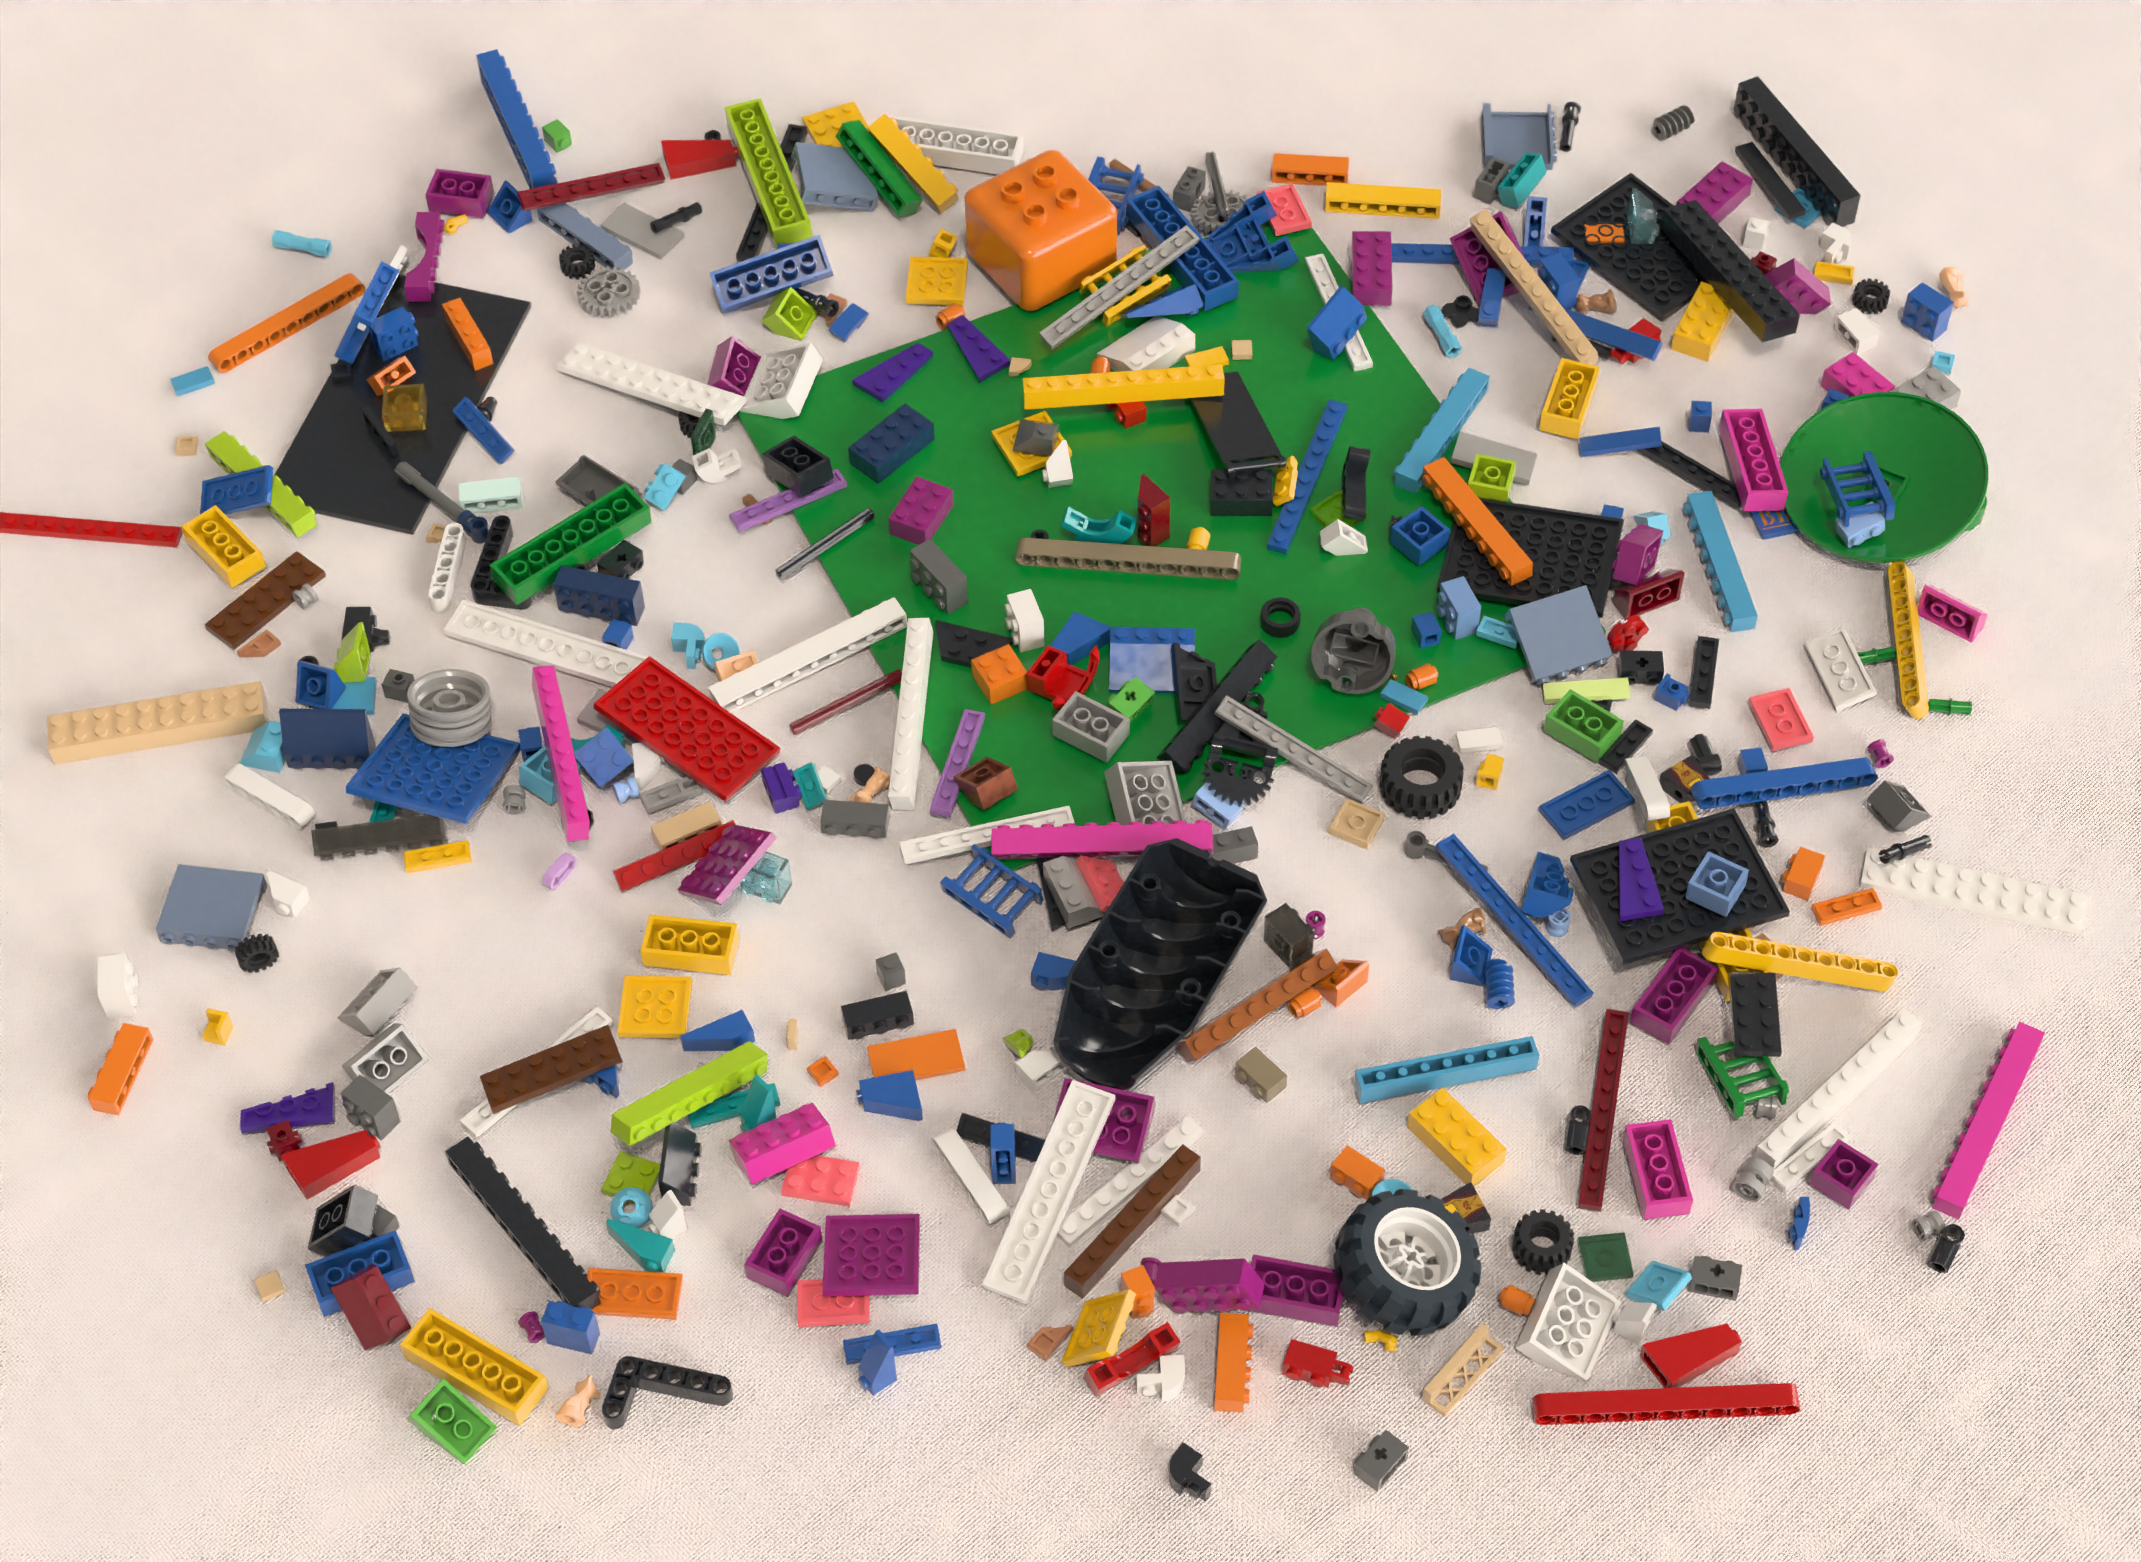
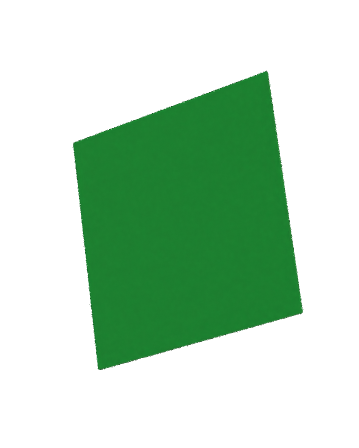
[736,221,1606,875]

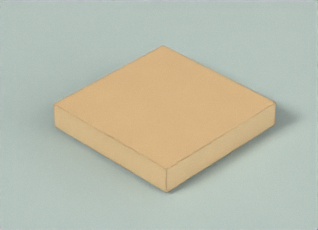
[1328,798,1386,850]

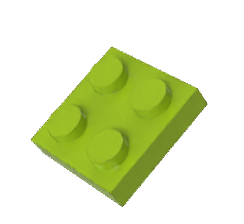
[601,1151,660,1205]

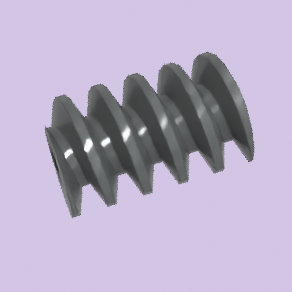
[1653,105,1695,141]

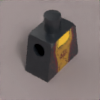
[1659,755,1710,803]
[1441,1182,1491,1235]

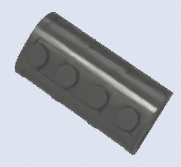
[555,455,643,505]

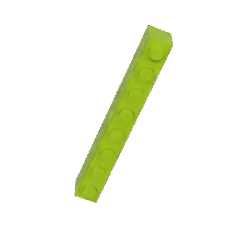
[204,431,317,538]
[611,1041,768,1146]

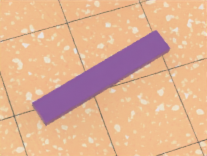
[729,469,847,532]
[929,709,985,818]

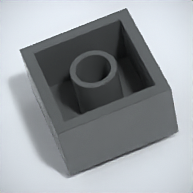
[340,1075,401,1141]

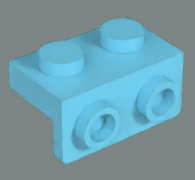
[644,462,686,511]

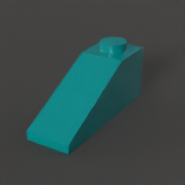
[740,1075,776,1133]
[606,1219,675,1272]

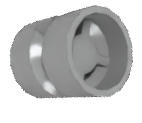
[1732,1157,1774,1202]

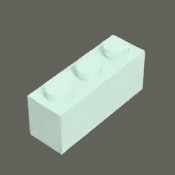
[459,477,523,513]

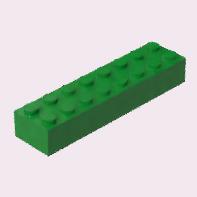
[490,483,652,605]

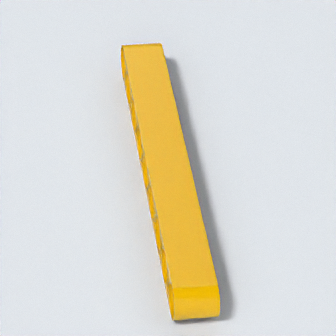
[1888,561,1929,719]
[1702,932,1899,992]

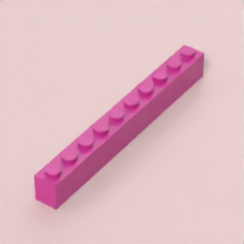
[532,665,590,841]
[991,820,1213,859]
[1931,1022,2045,1220]

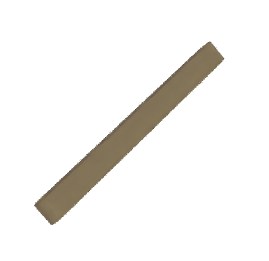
[1015,538,1241,580]

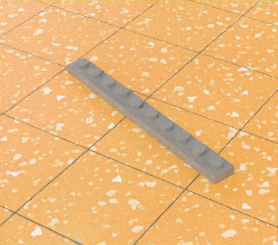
[1039,225,1199,350]

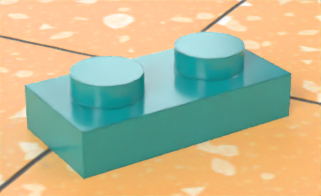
[792,762,828,811]

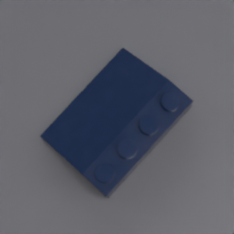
[279,708,376,769]

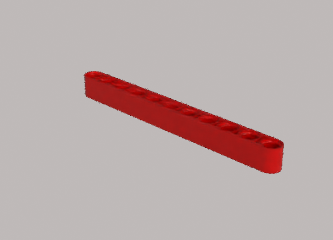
[1532,1383,1800,1425]

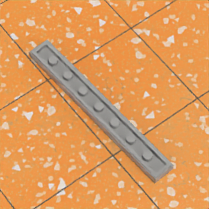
[1215,695,1373,804]

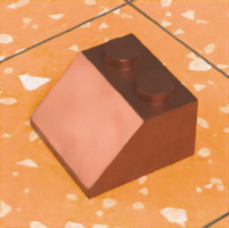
[953,756,1018,810]

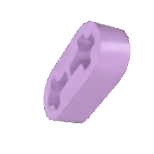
[542,852,577,890]

